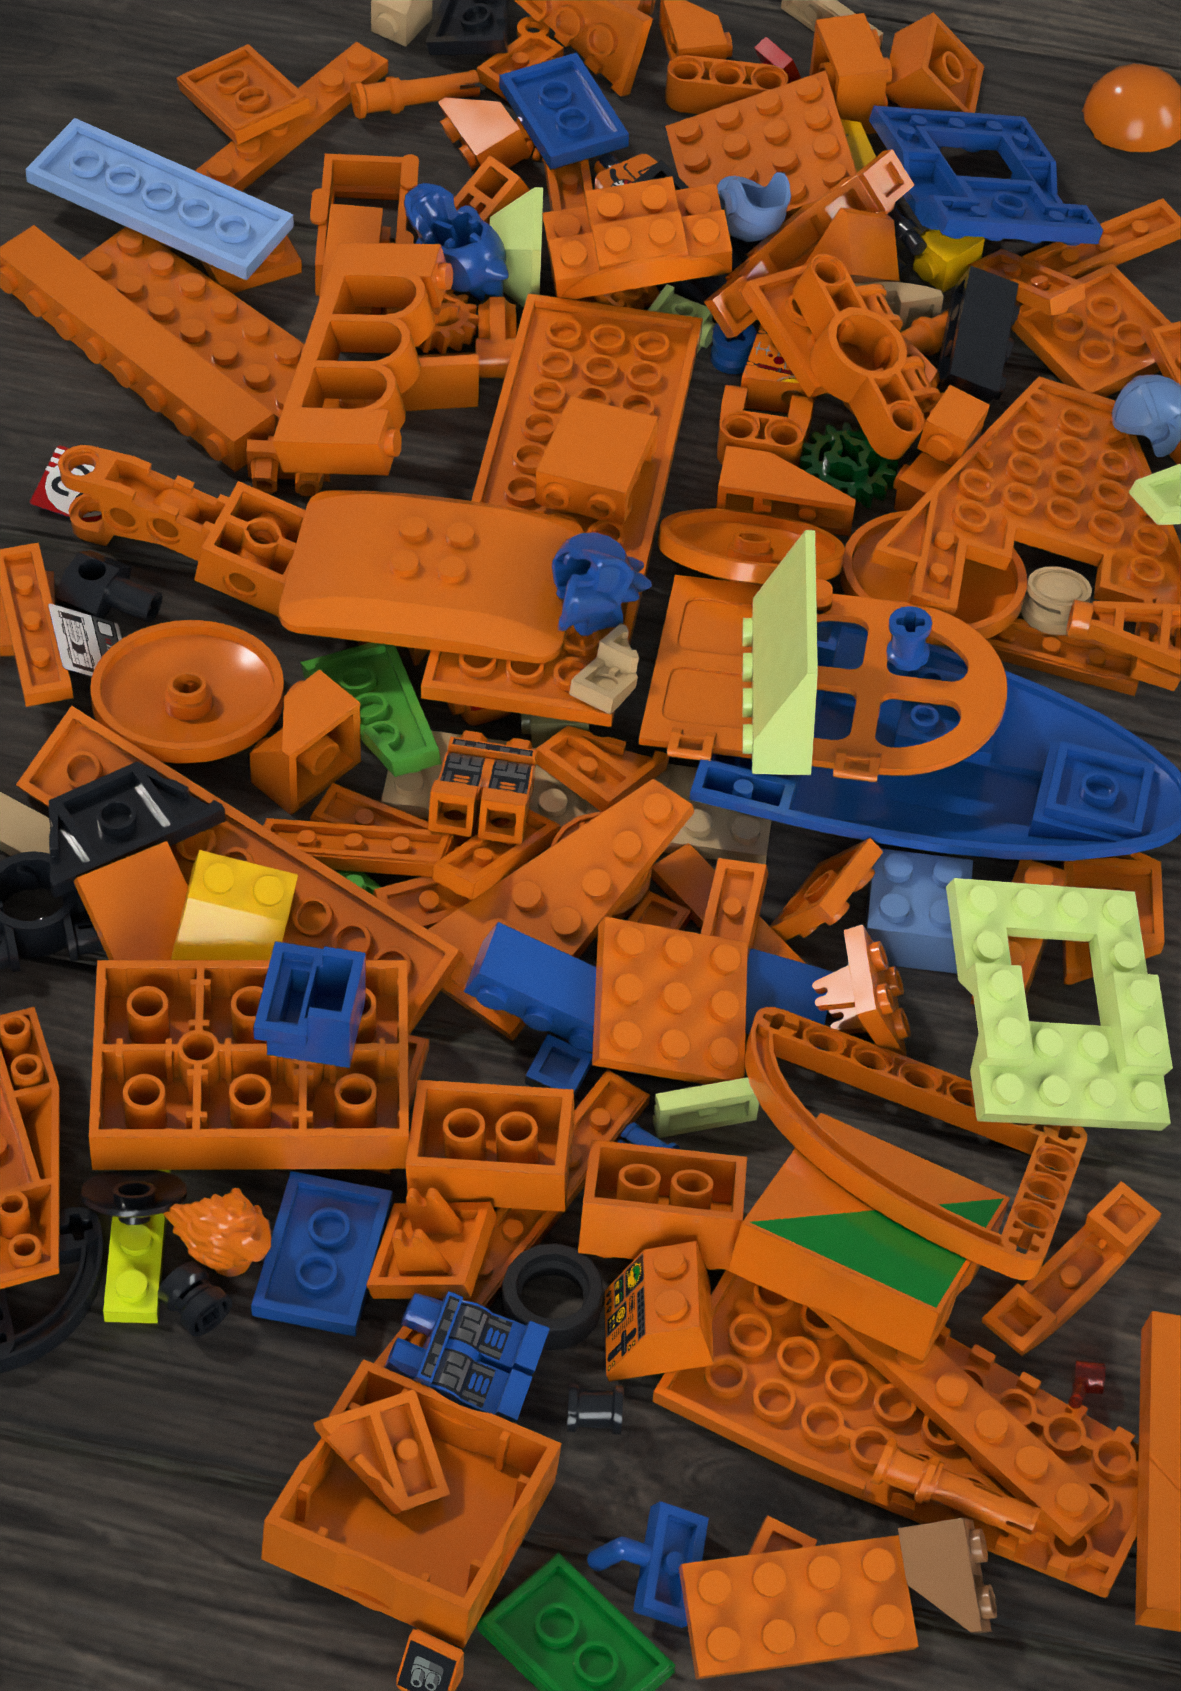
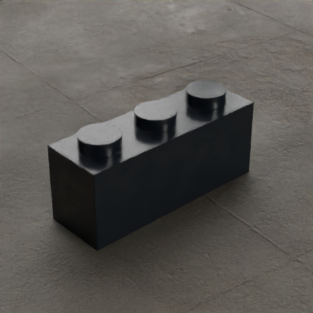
[936,266,1020,404]

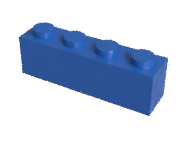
[463,922,646,1075]

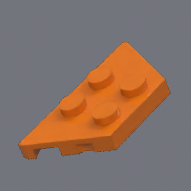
[1061,852,1164,985]

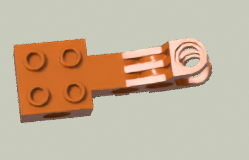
[58,445,305,617]

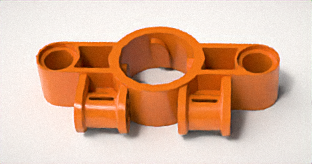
[793,253,942,460]

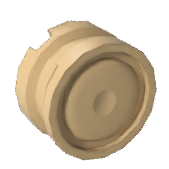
[1021,566,1092,635]

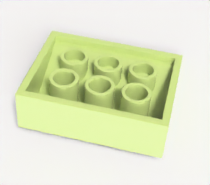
[742,530,818,775]

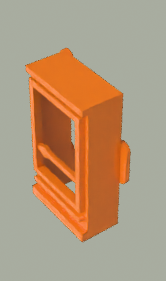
[310,153,419,296]

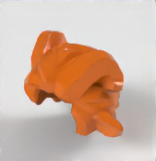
[163,1188,271,1277]

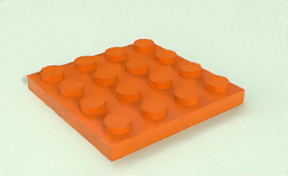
[665,70,857,223]

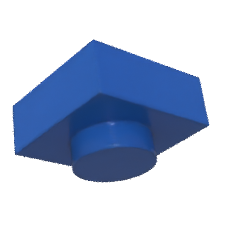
[525,1034,593,1098]

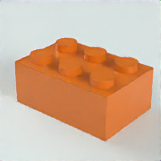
[405,1080,575,1212]
[578,1140,747,1270]

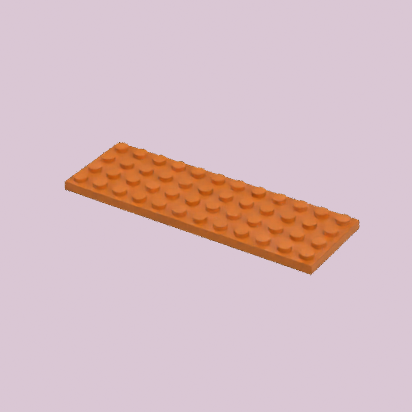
[421,293,703,727]

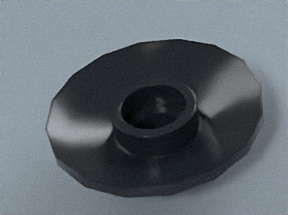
[81,1170,187,1225]

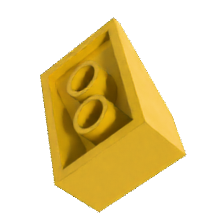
[171,850,298,960]

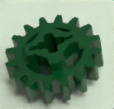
[799,422,898,508]

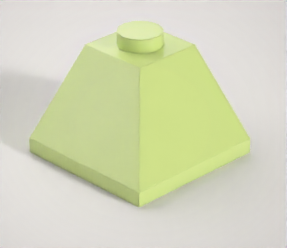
[489,187,543,307]

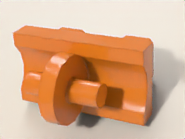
[246,436,331,496]

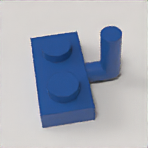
[587,1501,709,1628]

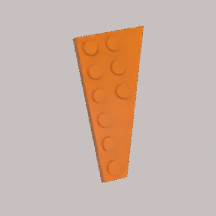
[428,779,694,1041]

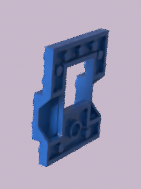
[869,106,1104,246]

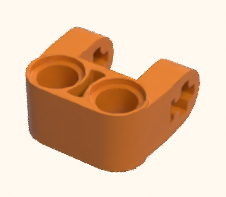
[717,384,815,468]

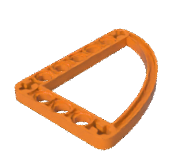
[745,1007,1087,1280]

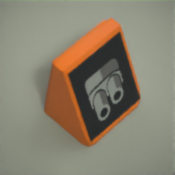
[396,1629,464,1691]

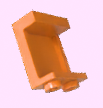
[535,396,658,525]

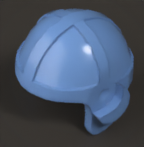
[717,172,791,242]
[1112,375,1181,457]

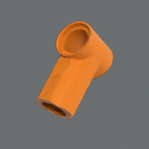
[475,297,517,378]

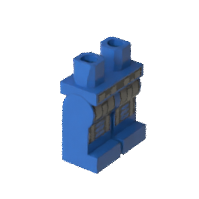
[384,1291,550,1423]

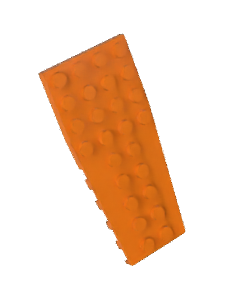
[652,1270,1139,1598]

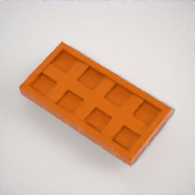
[679,1535,919,1680]

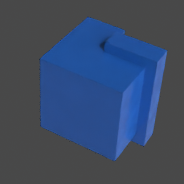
[253,941,366,1068]

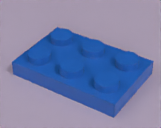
[499,53,629,170]
[251,1171,393,1337]

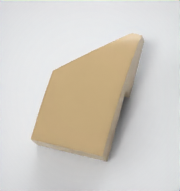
[569,623,639,715]

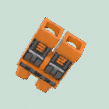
[428,730,537,845]

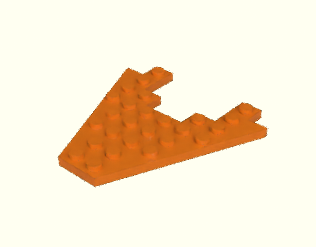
[870,376,1181,691]

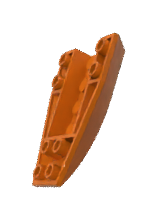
[0,1007,60,1289]

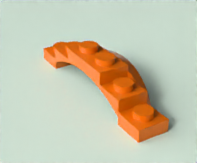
[704,149,915,338]

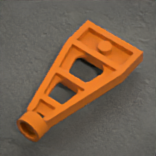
[1066,599,1181,675]

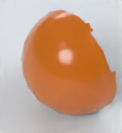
[1082,64,1181,152]

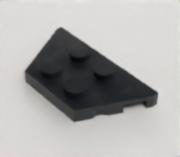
[49,762,226,898]

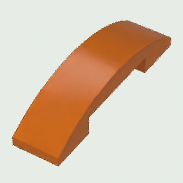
[982,1181,1162,1356]

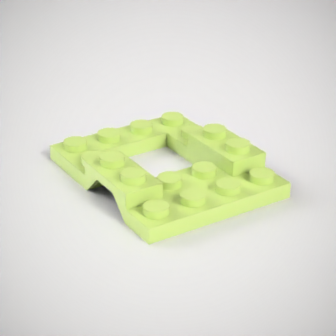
[946,878,1173,1131]

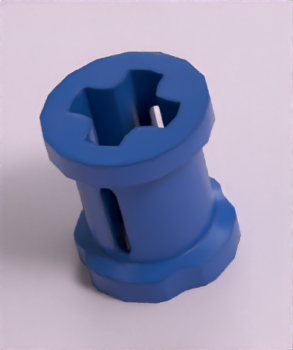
[886,606,932,671]

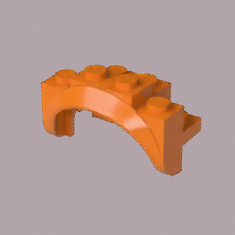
[542,176,732,300]

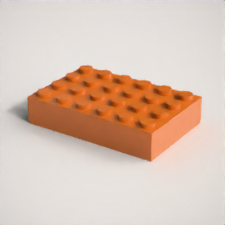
[89,960,409,1170]

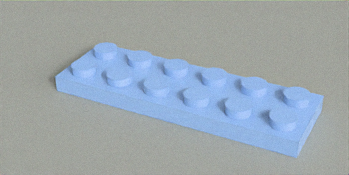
[25,118,294,281]

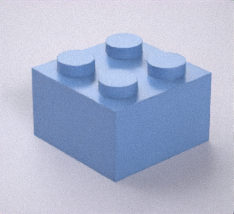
[865,849,973,974]

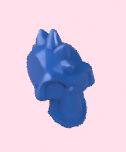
[404,183,509,301]
[552,532,652,636]

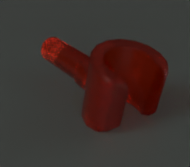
[1068,1360,1105,1409]

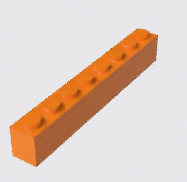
[0,225,275,472]

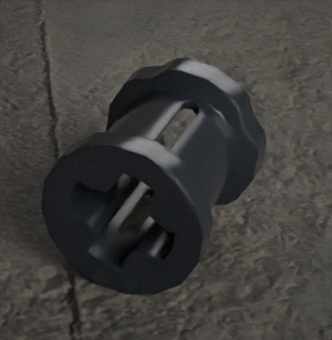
[567,1383,624,1435]

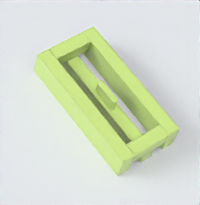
[653,1077,759,1138]

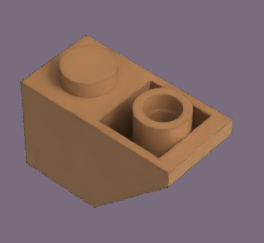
[898,1518,997,1633]

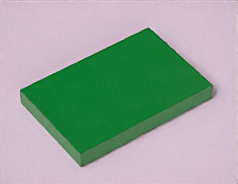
[477,1552,676,1691]

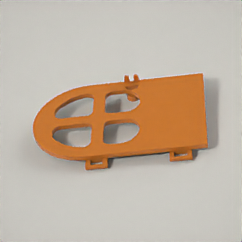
[639,575,1007,783]

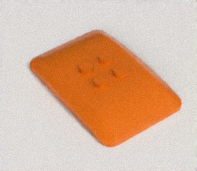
[279,490,584,663]

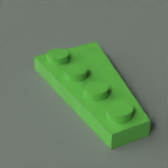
[301,643,442,777]

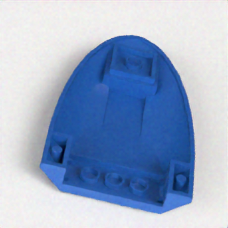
[689,613,1181,861]

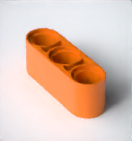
[665,55,788,114]

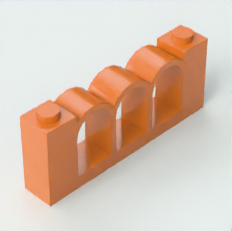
[272,243,453,476]

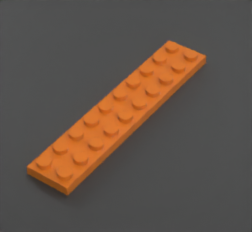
[16,706,464,1035]

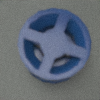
[710,323,756,374]

